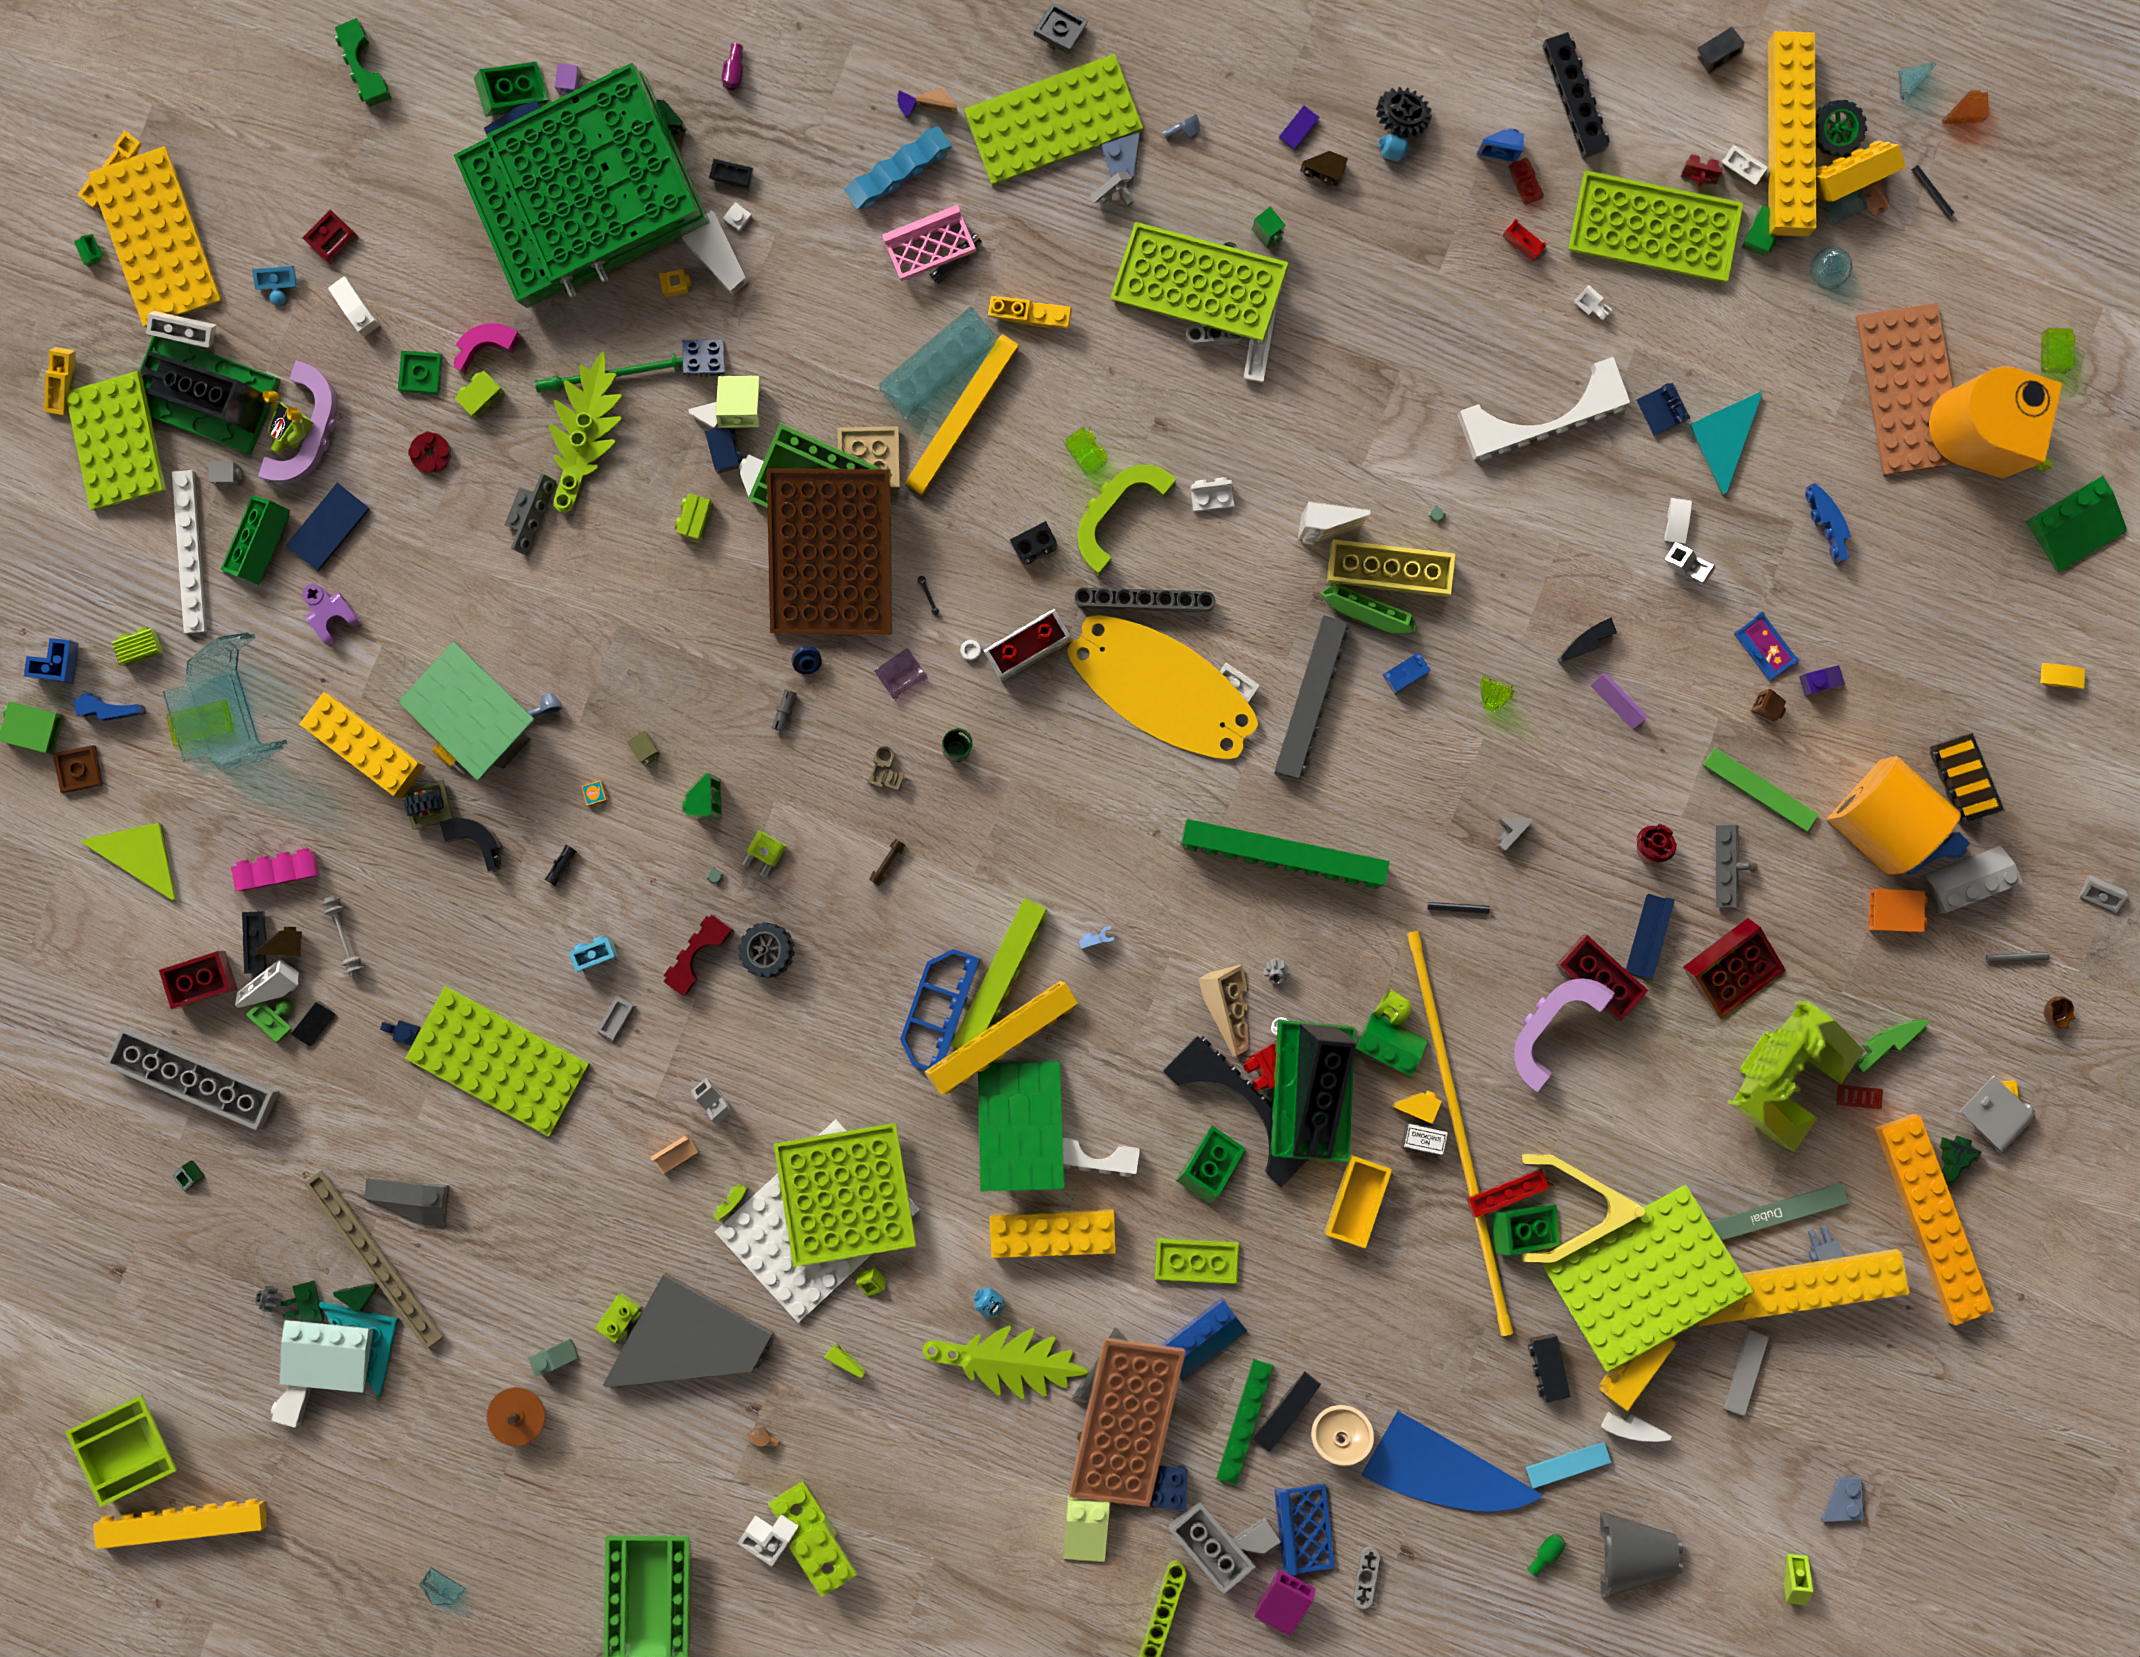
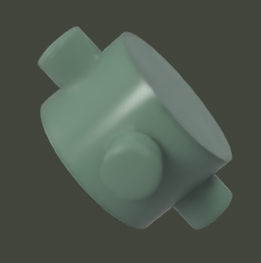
[1428,505,1446,523]
[706,867,724,885]

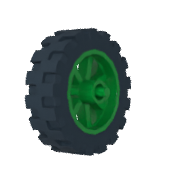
[1815,100,1867,156]

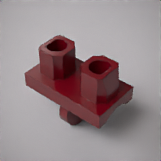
[1681,154,1723,189]

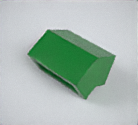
[74,234,103,267]

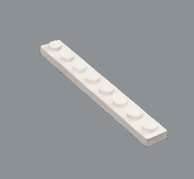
[172,470,207,634]

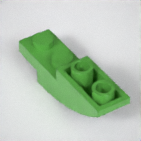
[1853,1019,1930,1072]

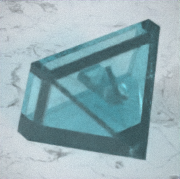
[1899,62,1936,100]
[419,1567,466,1607]

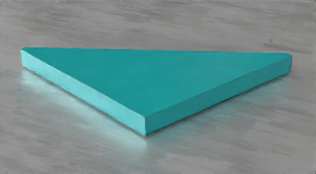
[1689,391,1762,495]
[319,1302,399,1397]

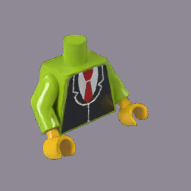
[263,390,314,454]

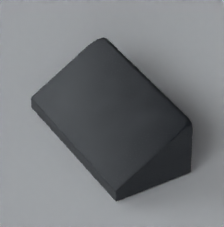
[291,1001,336,1046]

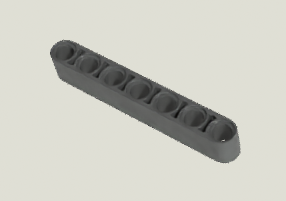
[1074,587,1216,612]

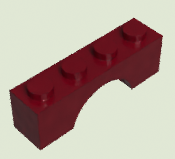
[663,915,734,996]

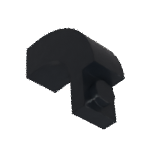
[439,818,502,872]

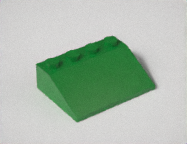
[2025,475,2128,573]

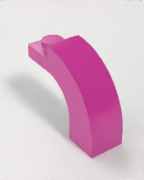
[453,323,521,375]

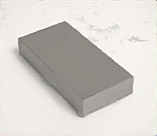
[596,995,635,1041]

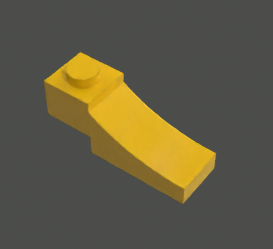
[44,347,76,415]

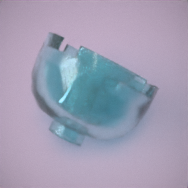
[1810,247,1853,289]

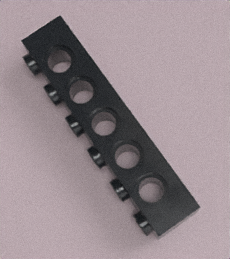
[1542,32,1610,159]

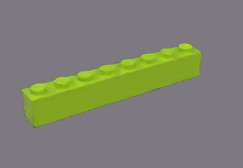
[951,898,1048,1049]

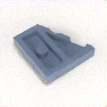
[1101,133,1139,179]
[1821,1477,1863,1522]

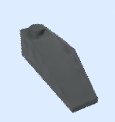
[364,1178,449,1226]

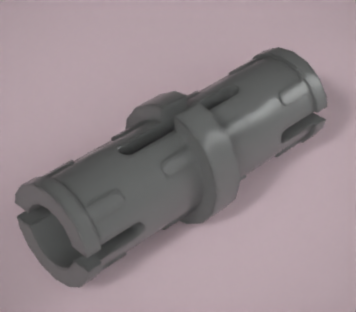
[771,689,797,732]

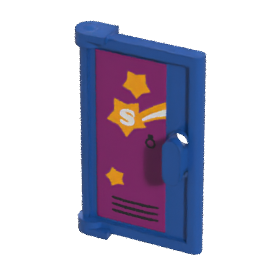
[1734,611,1800,681]

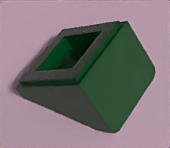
[172,1160,204,1192]

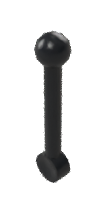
[918,576,940,615]

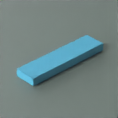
[1525,1442,1611,1488]

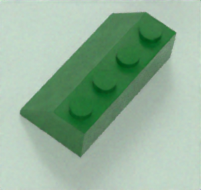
[220,495,291,585]
[682,773,722,820]

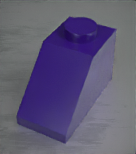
[1799,665,1845,696]

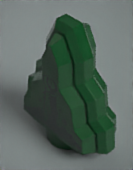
[1940,1135,1982,1186]

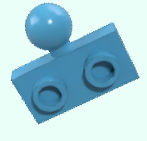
[252,265,298,306]

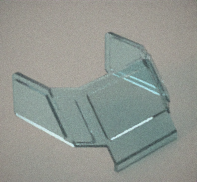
[163,632,288,770]

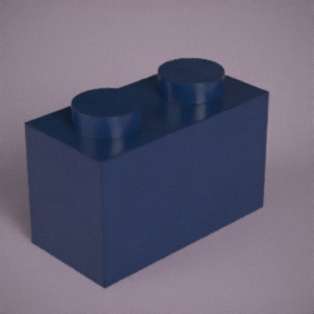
[705,428,743,474]

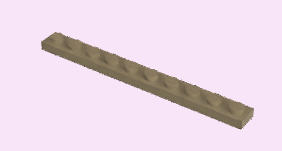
[304,1170,444,1350]

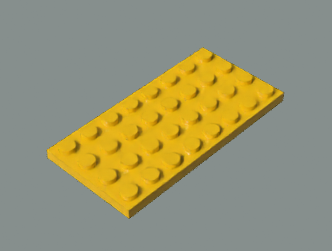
[88,146,222,328]

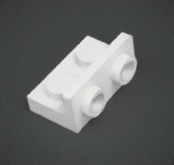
[1190,477,1234,512]

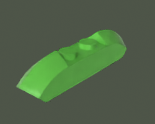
[1320,584,1417,634]

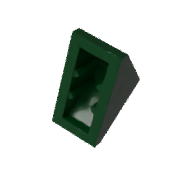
[333,1282,379,1313]

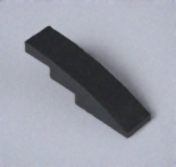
[1253,1371,1321,1452]

